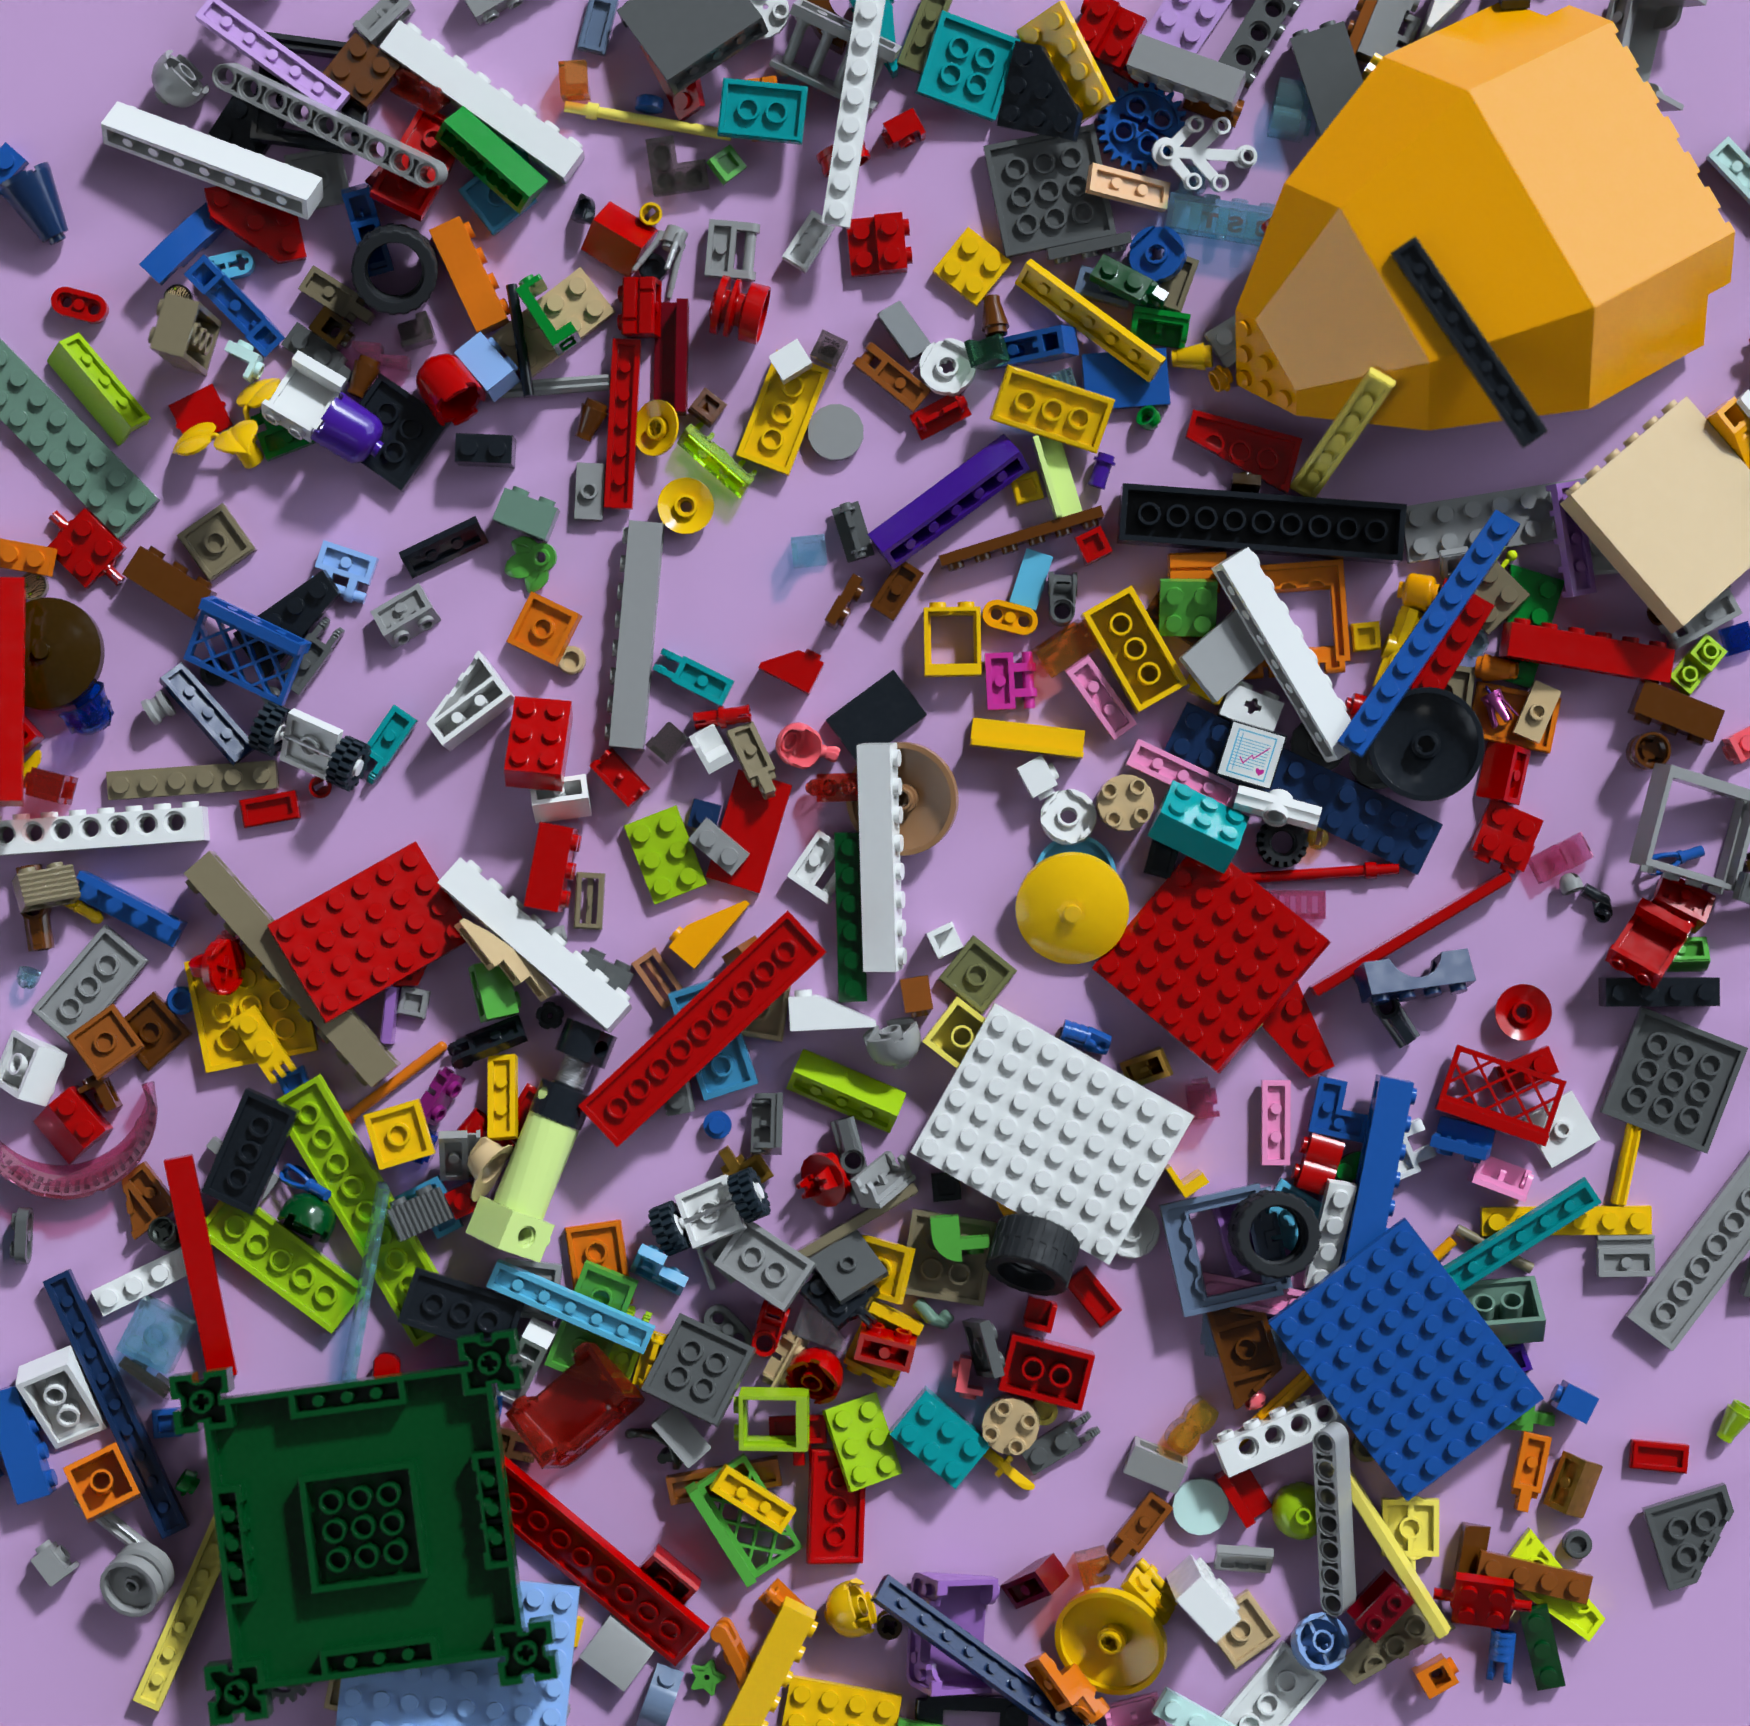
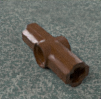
[16,864,55,952]

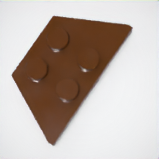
[1206,1307,1282,1410]

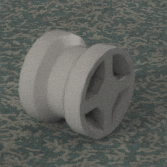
[141,690,176,726]

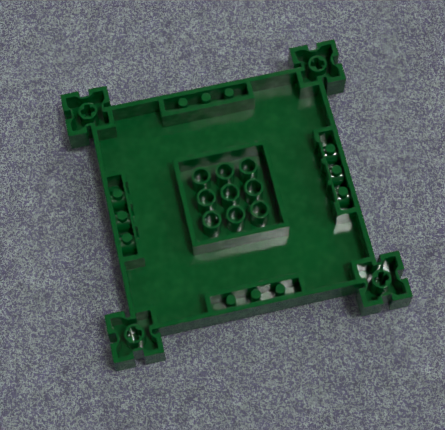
[168,1328,560,1726]

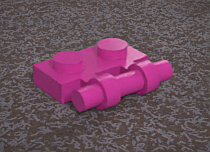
[985,652,1037,710]

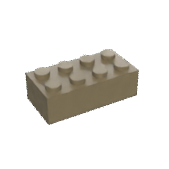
[148,292,222,376]

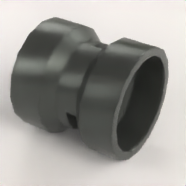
[148,1216,181,1252]

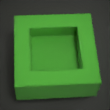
[706,144,747,185]

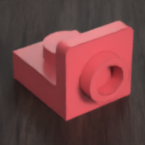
[1722,726,1750,765]

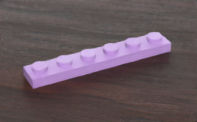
[195,0,350,112]

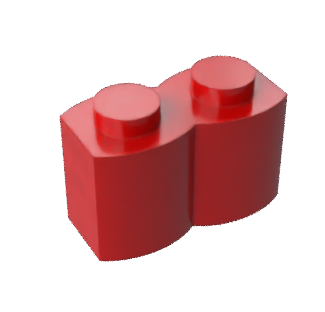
[1291,1132,1345,1195]

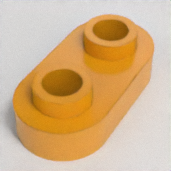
[982,600,1038,636]

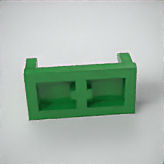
[1130,306,1191,349]

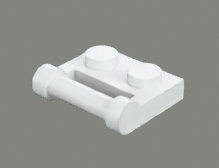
[787,830,835,905]

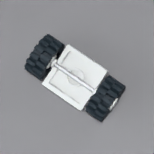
[248,701,371,791]
[648,1167,771,1256]

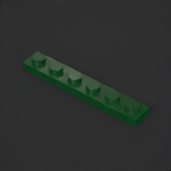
[834,832,867,1002]

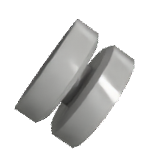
[100,1542,175,1617]

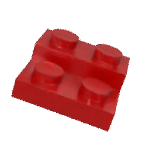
[1076,0,1147,71]
[847,212,913,278]
[1468,799,1544,875]

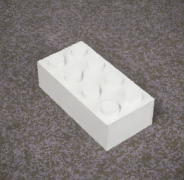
[1166,1554,1241,1643]

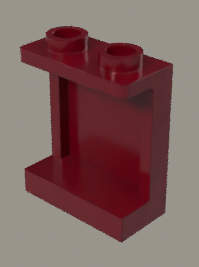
[1346,1568,1415,1643]

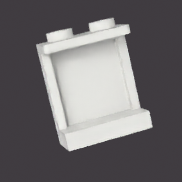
[261,350,347,443]

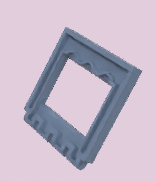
[1159,1183,1293,1317]

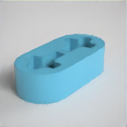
[208,250,255,281]

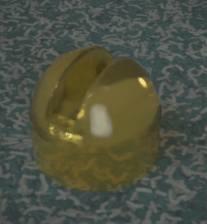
[1307,827,1329,850]

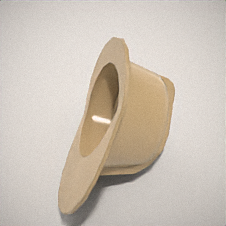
[467,1137,513,1202]

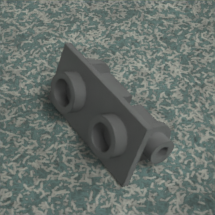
[831,501,875,563]

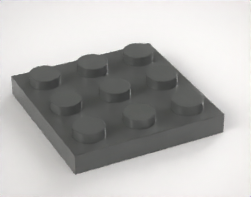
[641,1313,757,1427]

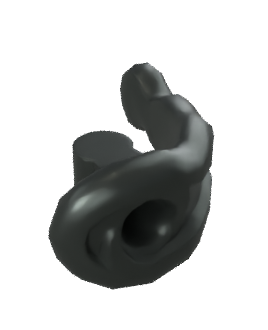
[625,1428,683,1470]

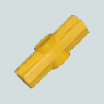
[1372,606,1424,687]

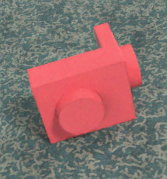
[951,1354,984,1400]

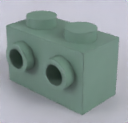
[492,486,560,543]

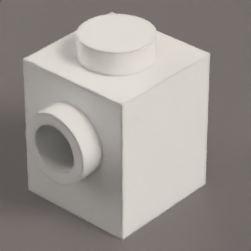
[1016,755,1059,801]

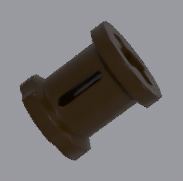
[877,1610,902,1640]

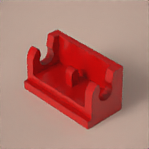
[589,748,650,808]

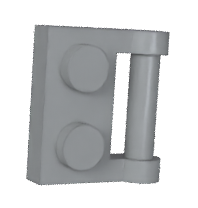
[704,219,760,282]

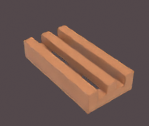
[631,947,683,1010]

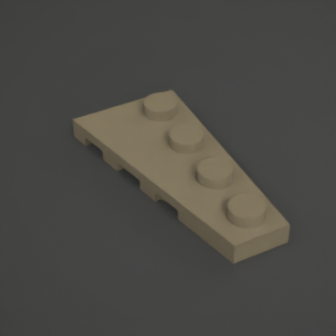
[1338,1592,1456,1685]

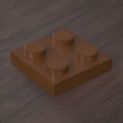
[322,32,402,111]

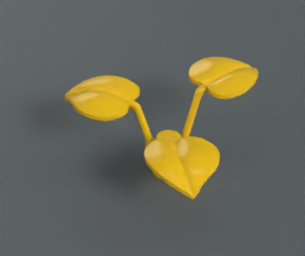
[172,378,281,469]

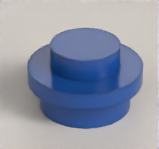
[703,1111,732,1139]

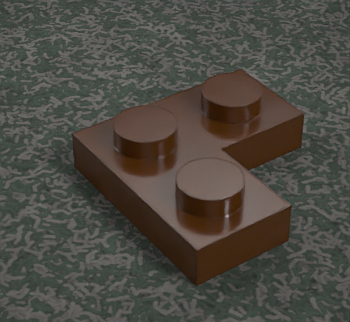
[825,573,865,630]

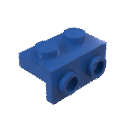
[1429,1116,1496,1163]

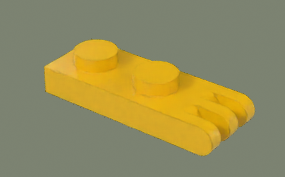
[230,1005,297,1085]

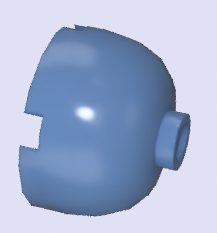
[1290,1612,1350,1672]

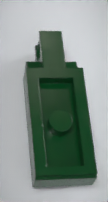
[1089,254,1169,310]

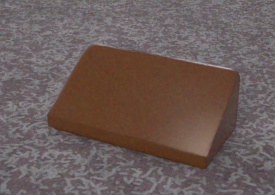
[1453,1522,1491,1580]

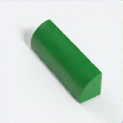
[434,106,548,214]

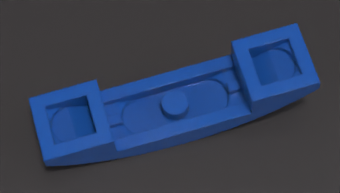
[184,254,285,357]

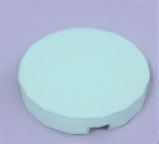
[1172,1477,1229,1536]

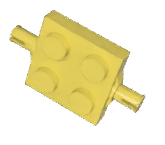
[1381,1495,1439,1571]

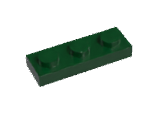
[1519,1603,1566,1691]

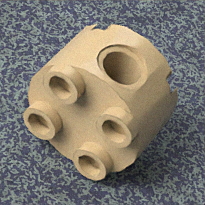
[1096,774,1154,832]
[982,1393,1040,1455]

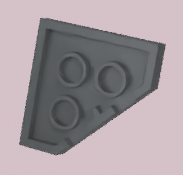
[1642,1483,1734,1591]

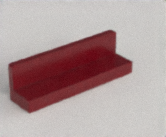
[654,298,689,416]

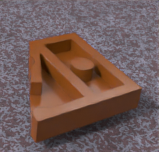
[121,1161,174,1240]

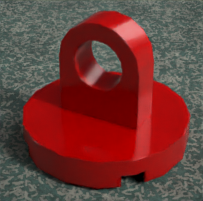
[188,938,246,995]

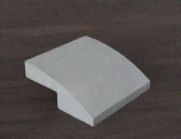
[579,1613,655,1692]

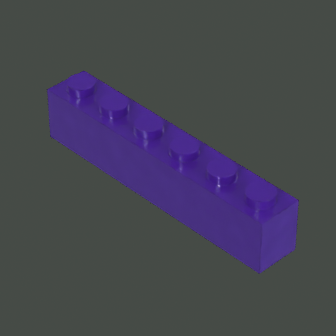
[867,434,1030,570]

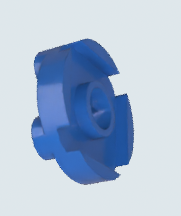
[1129,226,1187,285]

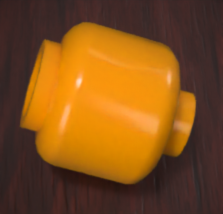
[1397,573,1441,612]

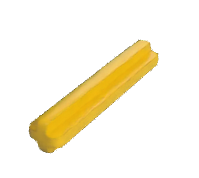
[1610,1123,1642,1206]

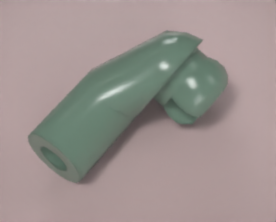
[912,1298,954,1329]

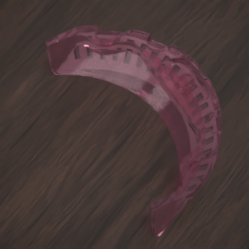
[0,1081,158,1200]

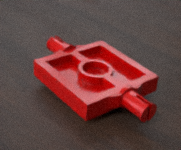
[47,508,127,588]
[1433,1572,1532,1630]

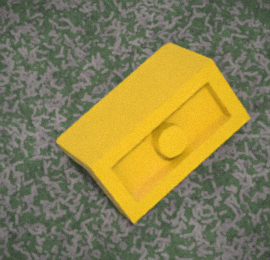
[1164,1163,1209,1198]

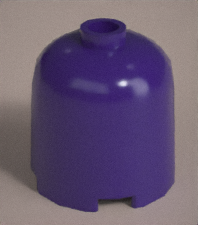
[311,391,384,463]

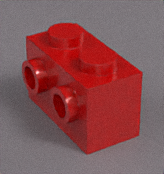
[854,1322,917,1373]

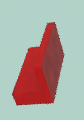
[1476,741,1531,805]
[1214,1469,1272,1528]

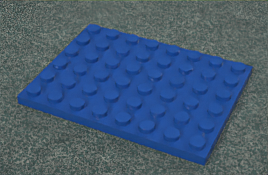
[1268,1217,1544,1502]

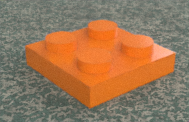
[506,591,582,667]

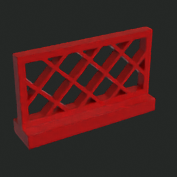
[1435,1045,1567,1147]

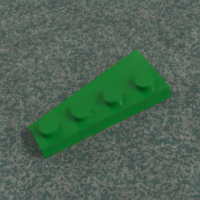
[1502,564,1564,689]

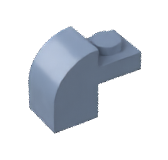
[636,1663,684,1726]

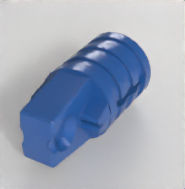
[1059,1019,1112,1055]

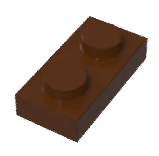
[870,561,924,622]

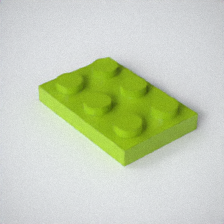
[624,805,707,905]
[822,1392,903,1492]

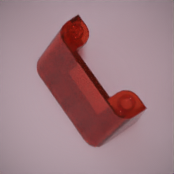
[505,1342,645,1469]

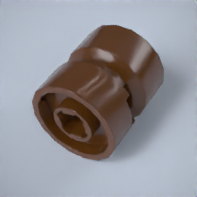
[1626,732,1671,770]

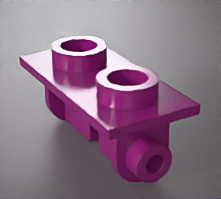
[420,1066,466,1126]

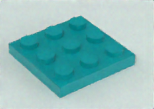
[915,10,1020,122]

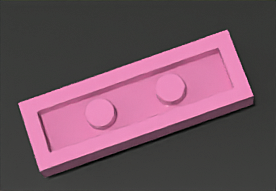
[1065,654,1137,740]
[1261,1080,1291,1165]

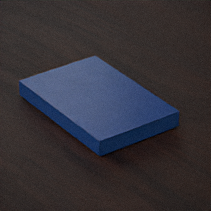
[1081,348,1171,410]

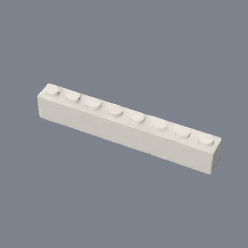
[380,20,585,185]
[101,101,323,220]
[1211,547,1351,763]
[857,743,907,972]
[437,857,632,1034]

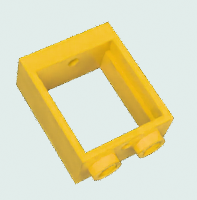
[923,602,982,677]

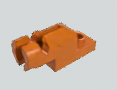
[1024,1652,1110,1726]

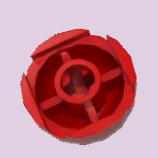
[786,1347,844,1404]

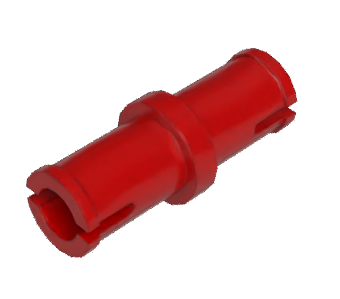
[693,704,752,730]

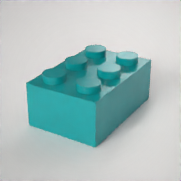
[1147,780,1250,873]
[889,1386,991,1489]

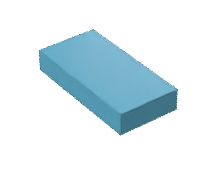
[1009,548,1053,611]

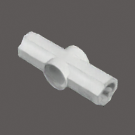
[1233,785,1322,831]

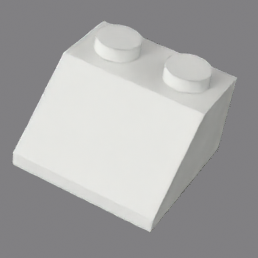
[0,1030,68,1107]

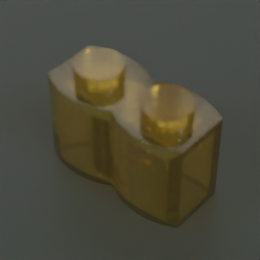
[1164,1395,1219,1456]

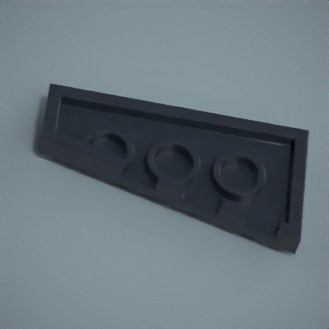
[233,570,341,678]

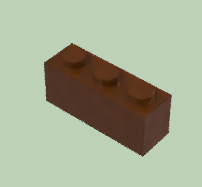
[122,546,217,621]
[1627,679,1725,746]

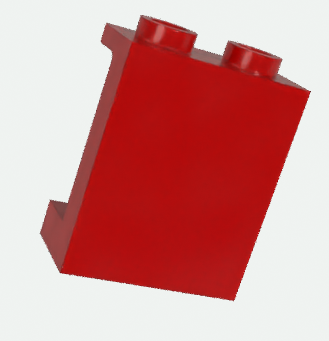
[1605,897,1693,989]

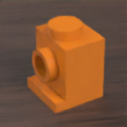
[1411,1653,1459,1699]

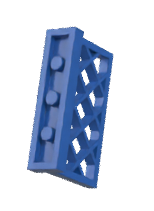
[183,596,312,706]

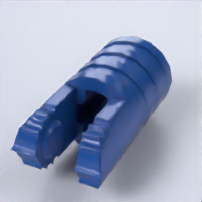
[1486,1628,1517,1684]

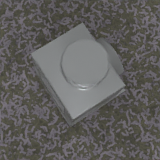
[30,1539,80,1587]

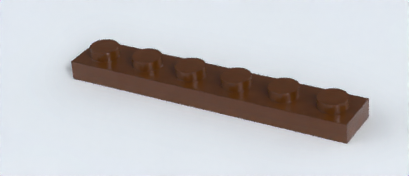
[938,505,1104,572]

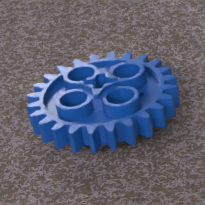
[1096,82,1187,174]

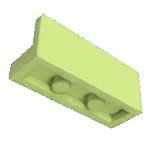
[1031,435,1082,519]

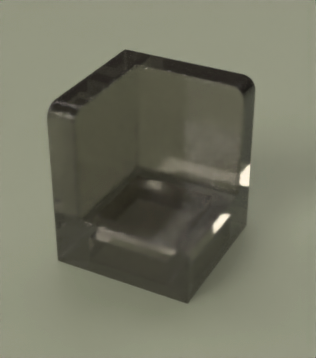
[397,311,438,352]
[645,722,690,764]

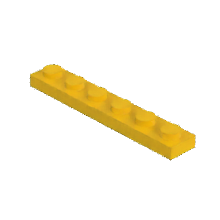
[1014,259,1166,383]
[1480,1205,1652,1236]

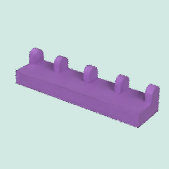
[1546,480,1597,598]

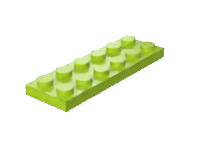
[206,1200,367,1334]

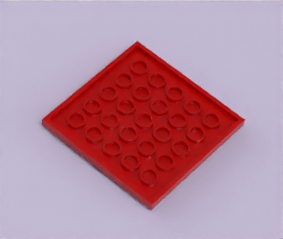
[1092,856,1331,1074]

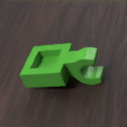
[1504,1406,1555,1432]

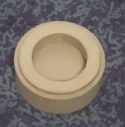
[558,646,586,675]

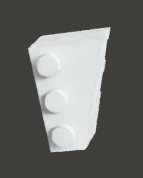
[426,650,515,751]

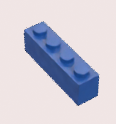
[0,1385,58,1505]

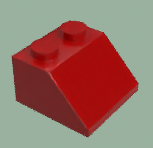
[33,1085,113,1165]

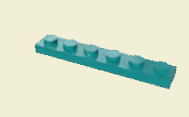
[1443,1177,1602,1291]

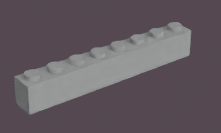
[605,520,665,750]

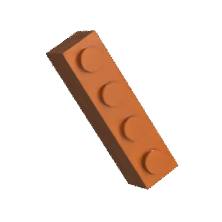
[429,216,510,335]

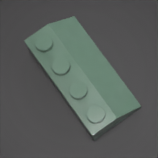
[1462,1276,1546,1345]

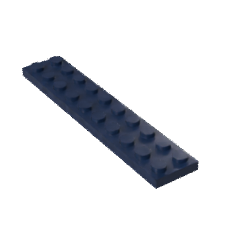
[1164,701,1443,875]

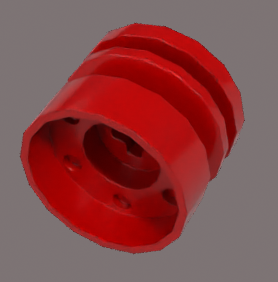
[709,275,771,345]

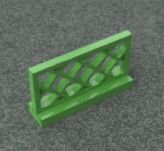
[685,1453,803,1588]

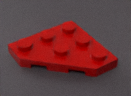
[204,186,307,264]

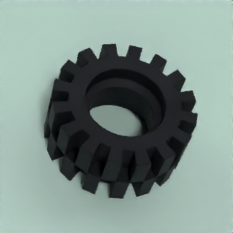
[1255,823,1309,868]

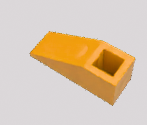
[1705,396,1750,469]

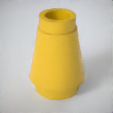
[1172,342,1213,371]

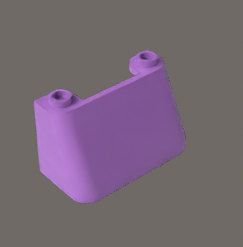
[906,1572,1000,1696]

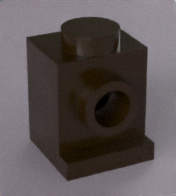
[308,305,356,351]

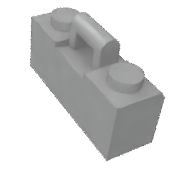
[1355,0,1422,64]

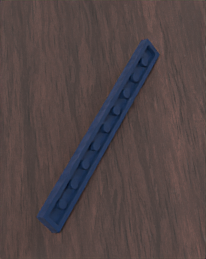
[43,1269,190,1539]
[871,1574,1097,1726]

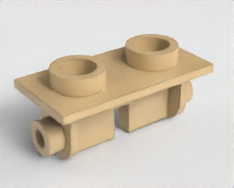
[762,1330,810,1387]

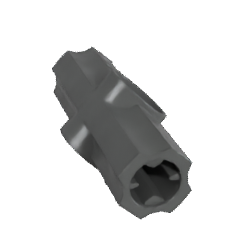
[830,1116,867,1205]

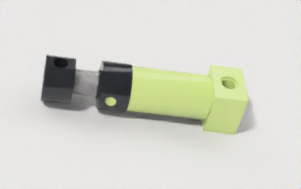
[465,1017,617,1263]

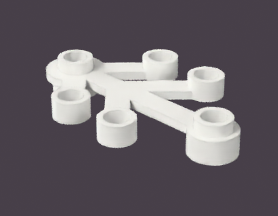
[1152,115,1257,192]

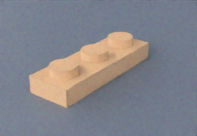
[1085,163,1170,212]

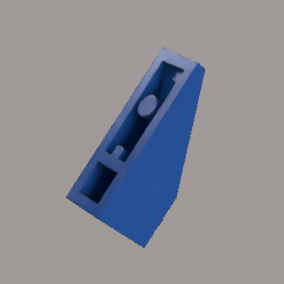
[986,325,1079,369]

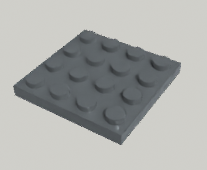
[983,124,1117,258]
[1599,1007,1748,1154]

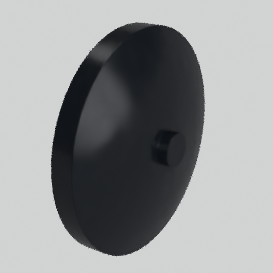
[1369,687,1484,801]

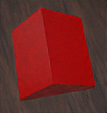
[581,201,658,277]
[639,1543,702,1604]

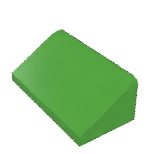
[1667,937,1711,972]

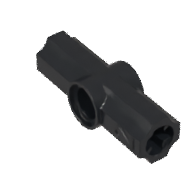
[1352,975,1420,1049]

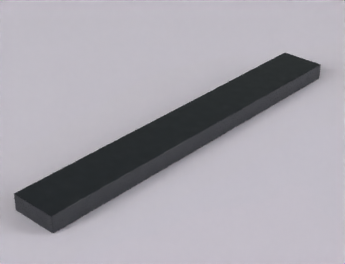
[1390,236,1548,449]

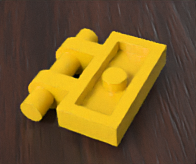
[1120,1557,1178,1625]

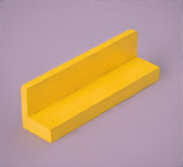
[970,718,1085,759]

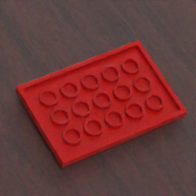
[267,841,467,1024]

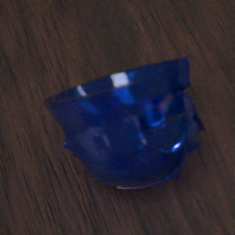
[58,681,114,735]

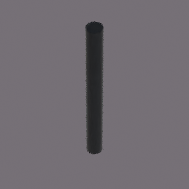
[506,284,535,398]

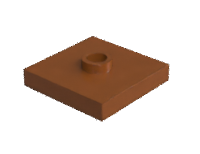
[66,1003,147,1082]

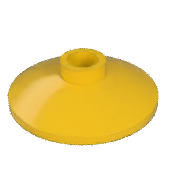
[636,400,679,456]
[657,477,714,534]

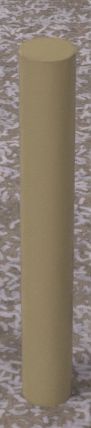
[1454,1224,1534,1274]

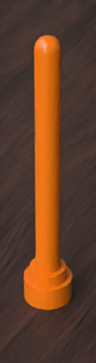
[343,1041,447,1127]

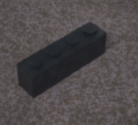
[1598,977,1720,1007]

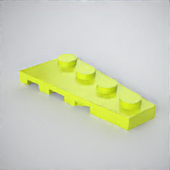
[1508,1527,1605,1642]

